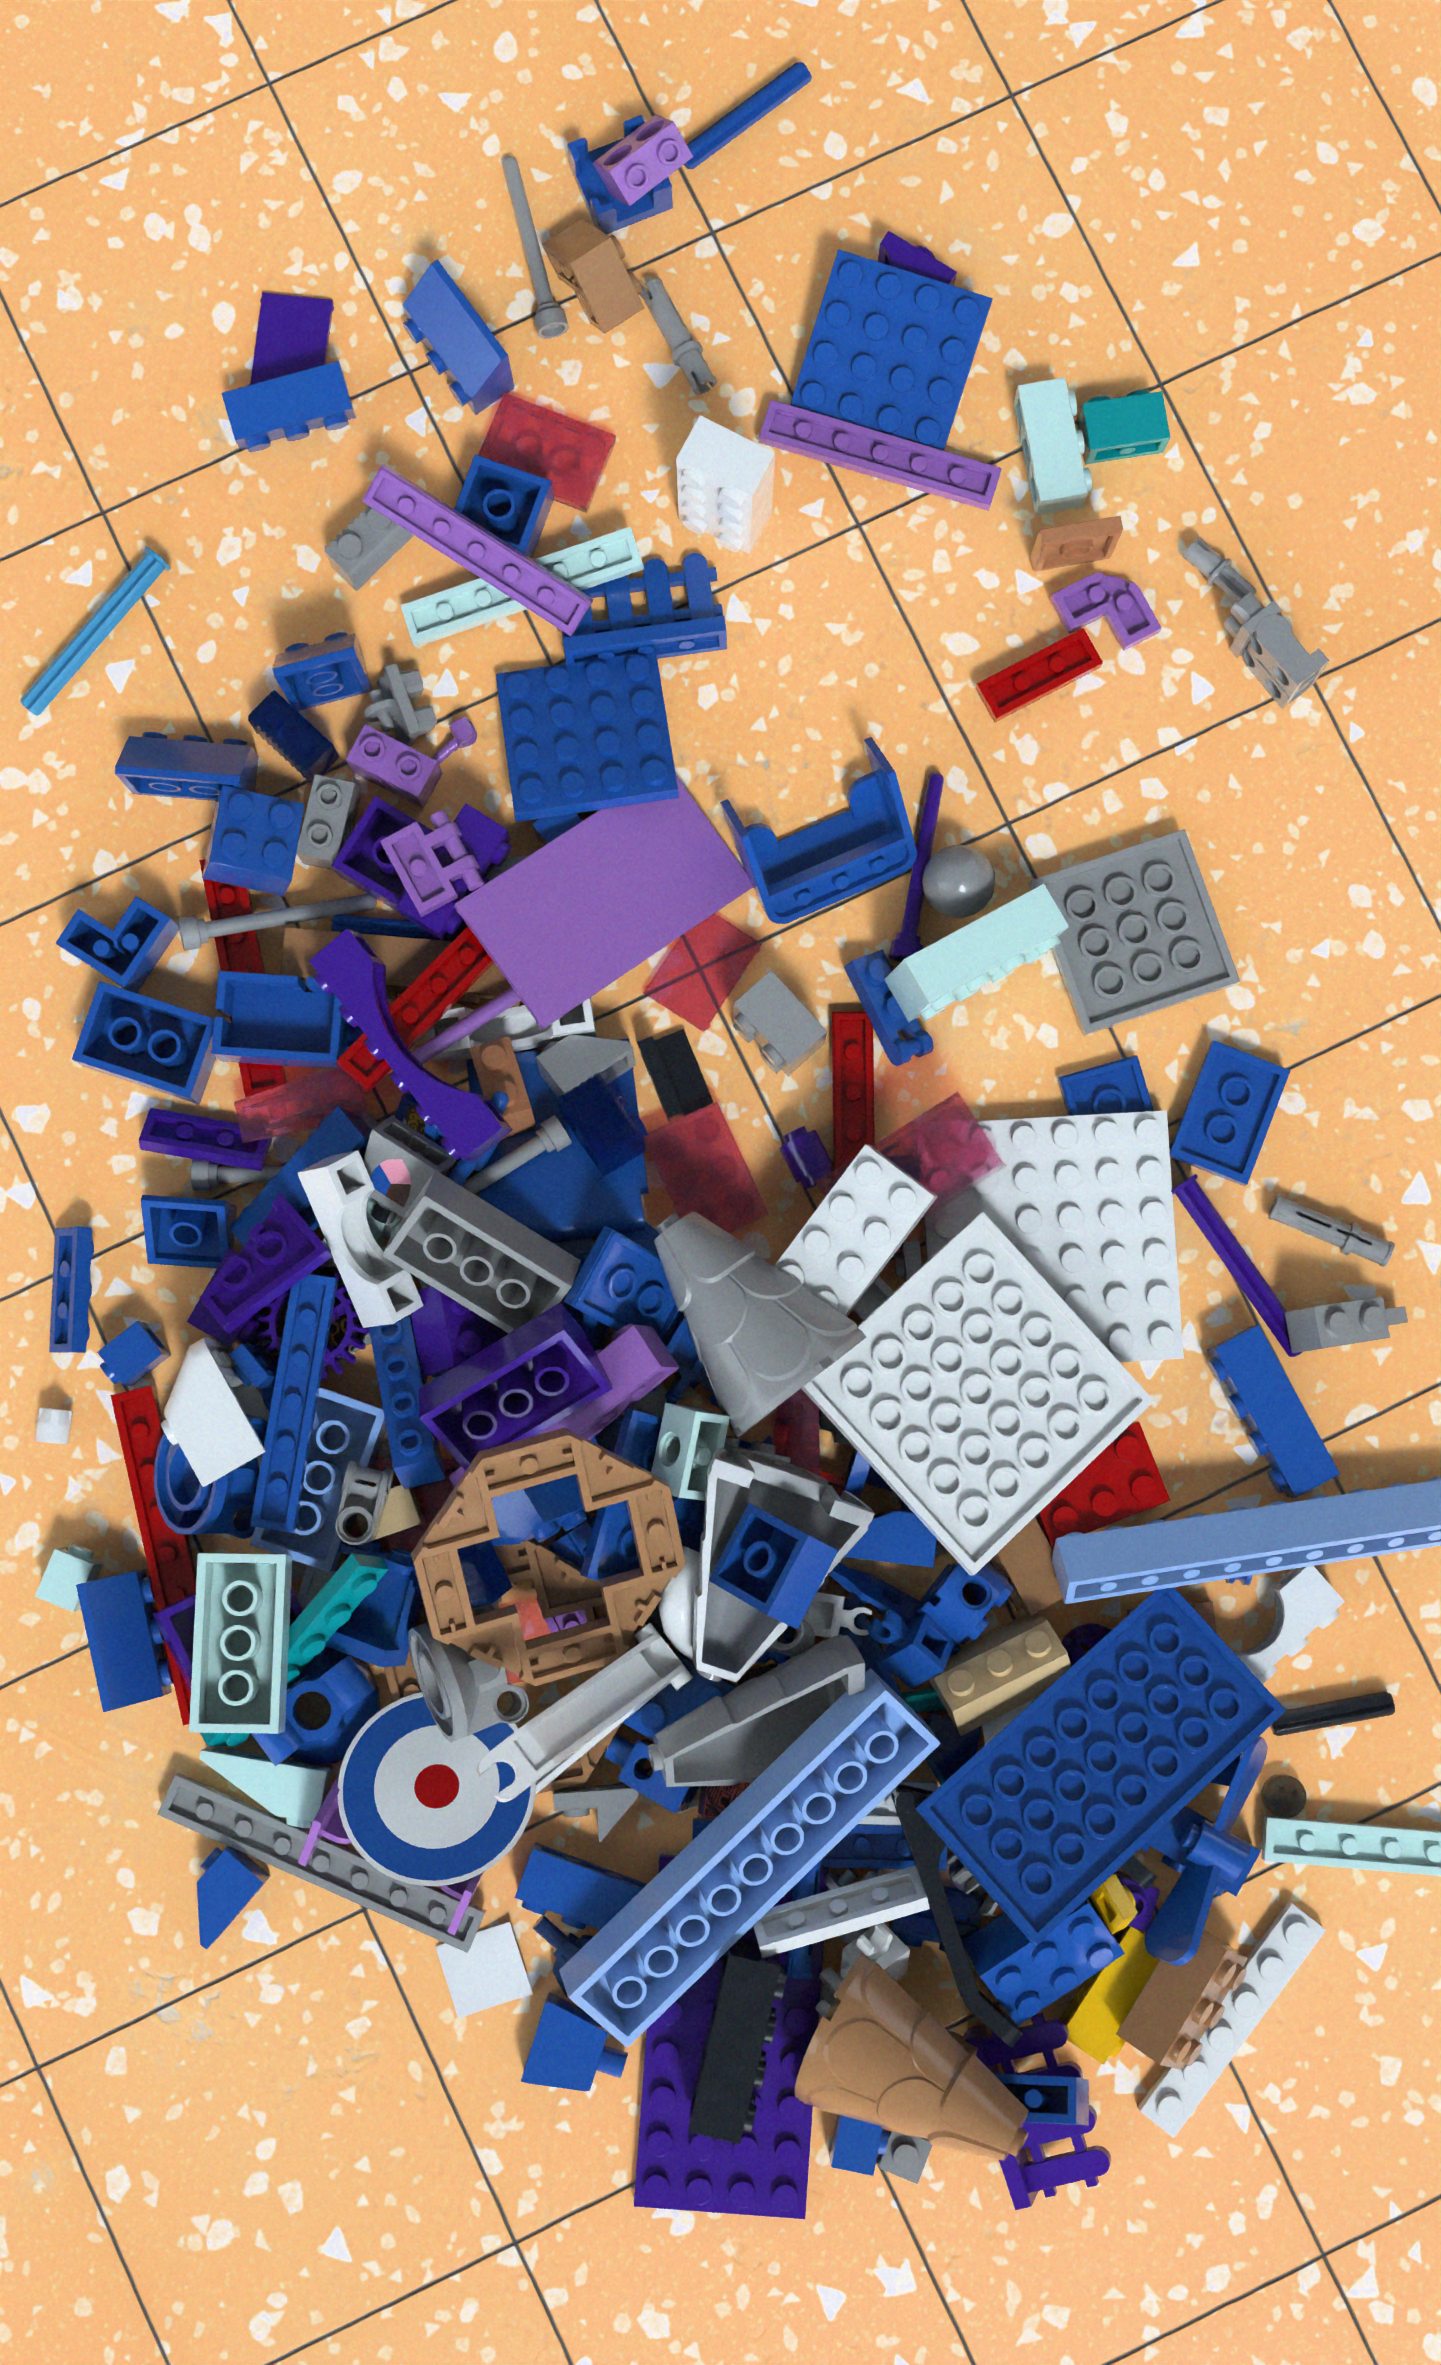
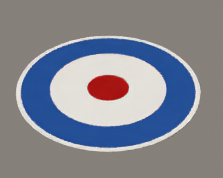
[337,1692,536,1886]

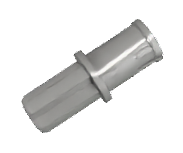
[1182,537,1256,602]

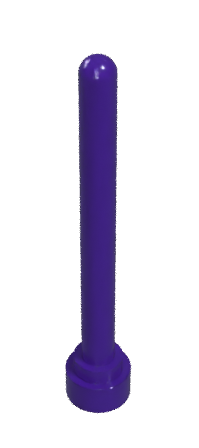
[888,772,944,963]

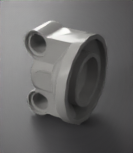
[408,1601,529,1743]

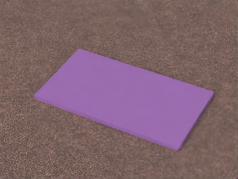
[454,776,753,1030]

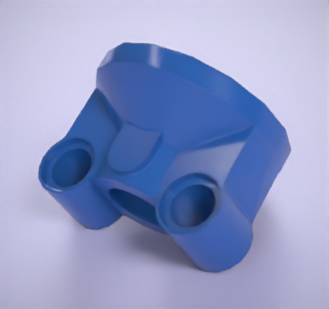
[154,1413,268,1539]
[251,1646,380,1766]

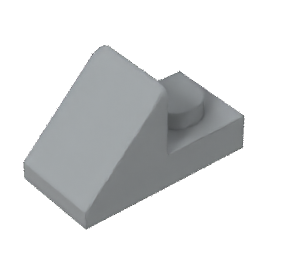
[553,1784,640,1842]

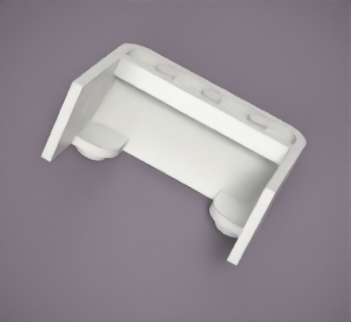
[161,1337,270,1487]

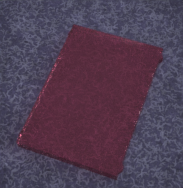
[643,914,762,1033]

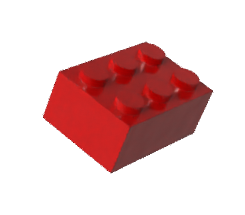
[1035,1421,1171,1547]

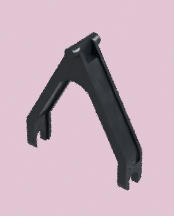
[891,1783,1157,2048]

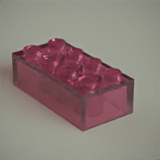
[816,1091,1007,1221]

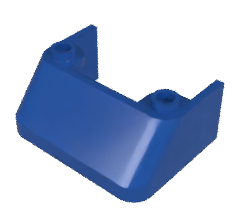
[720,737,917,924]

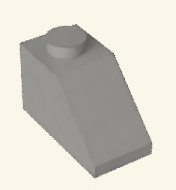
[536,1034,636,1111]

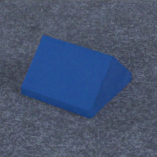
[141,1195,237,1269]

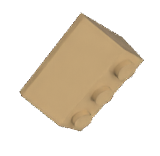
[929,1613,1071,1736]

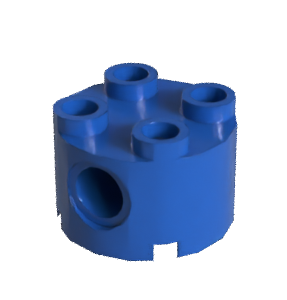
[915,1562,1014,1645]

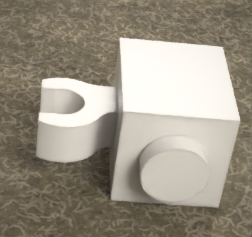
[840,1923,910,1981]

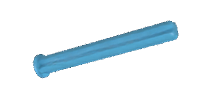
[20,546,171,716]

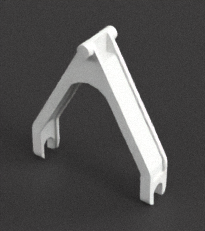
[477,1623,693,1802]

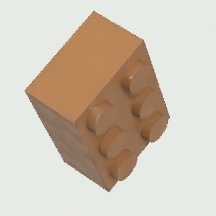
[1116,1929,1248,2070]

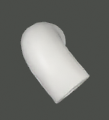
[659,1546,700,1661]

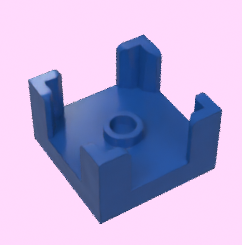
[567,115,673,234]

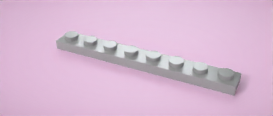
[157,1773,486,1953]

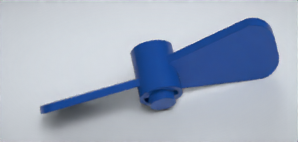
[1144,1736,1268,1966]

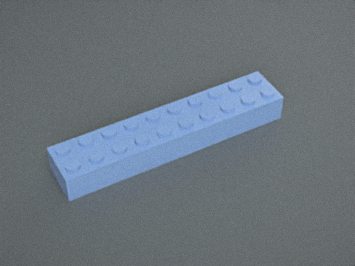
[559,1668,941,2048]

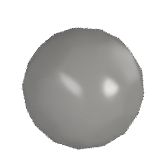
[922,844,995,918]

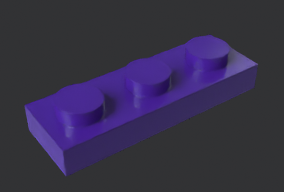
[139,1108,272,1171]

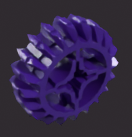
[256,1268,370,1380]

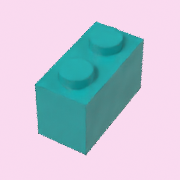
[1077,389,1171,465]

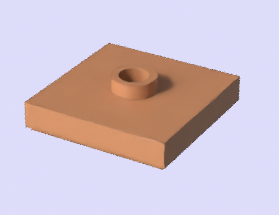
[1030,515,1123,572]

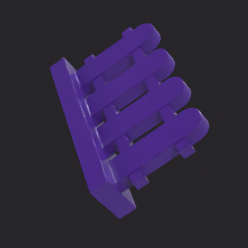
[963,2013,1111,2210]

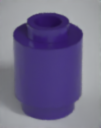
[779,1126,834,1190]

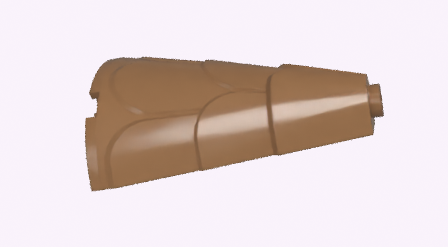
[794,1954,1029,2161]

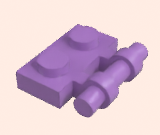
[380,810,484,917]

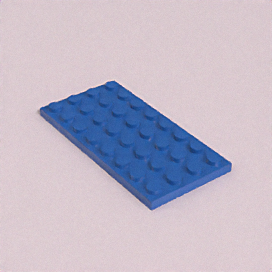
[915,1587,1286,1946]

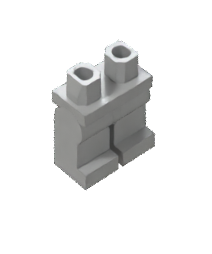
[1223,591,1330,709]

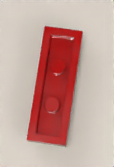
[975,628,1103,723]

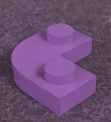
[1050,572,1162,651]

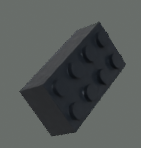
[688,1941,787,2144]

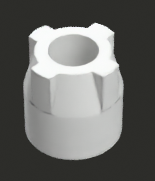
[34,1408,73,1444]

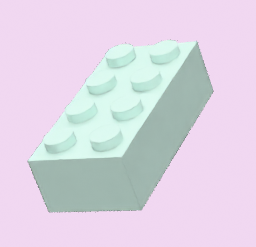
[884,884,1069,1022]
[189,1553,292,1734]

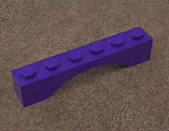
[309,928,513,1162]

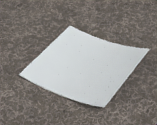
[435,1922,533,2019]

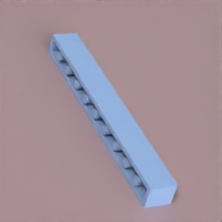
[1052,1476,1441,1604]

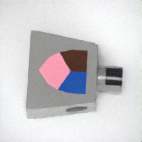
[364,1116,457,1224]

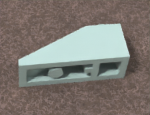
[199,1746,333,1828]

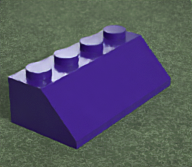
[418,1302,612,1471]

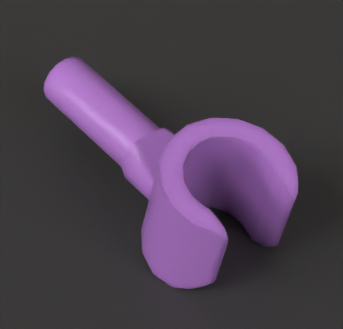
[432,717,477,764]

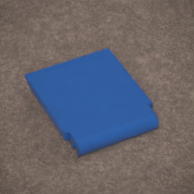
[466,1038,649,1242]

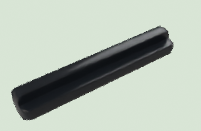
[1270,1691,1395,1736]

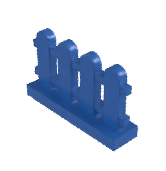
[562,553,727,665]

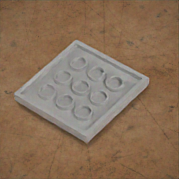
[1029,829,1241,1036]

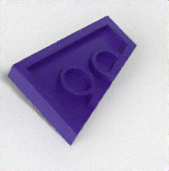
[200,1192,332,1334]

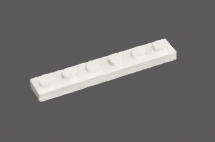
[1137,1901,1326,2138]

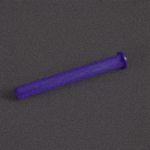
[1171,1174,1302,1357]

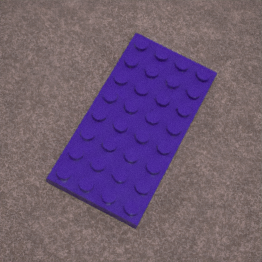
[634,1854,829,2219]

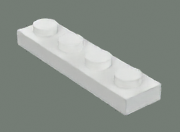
[753,1865,930,1958]

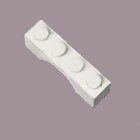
[426,997,597,1064]
[297,1150,424,1328]
[1234,1566,1345,1684]

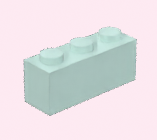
[1013,378,1092,516]

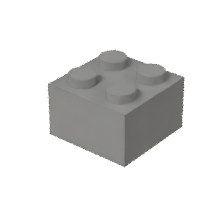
[733,970,828,1077]

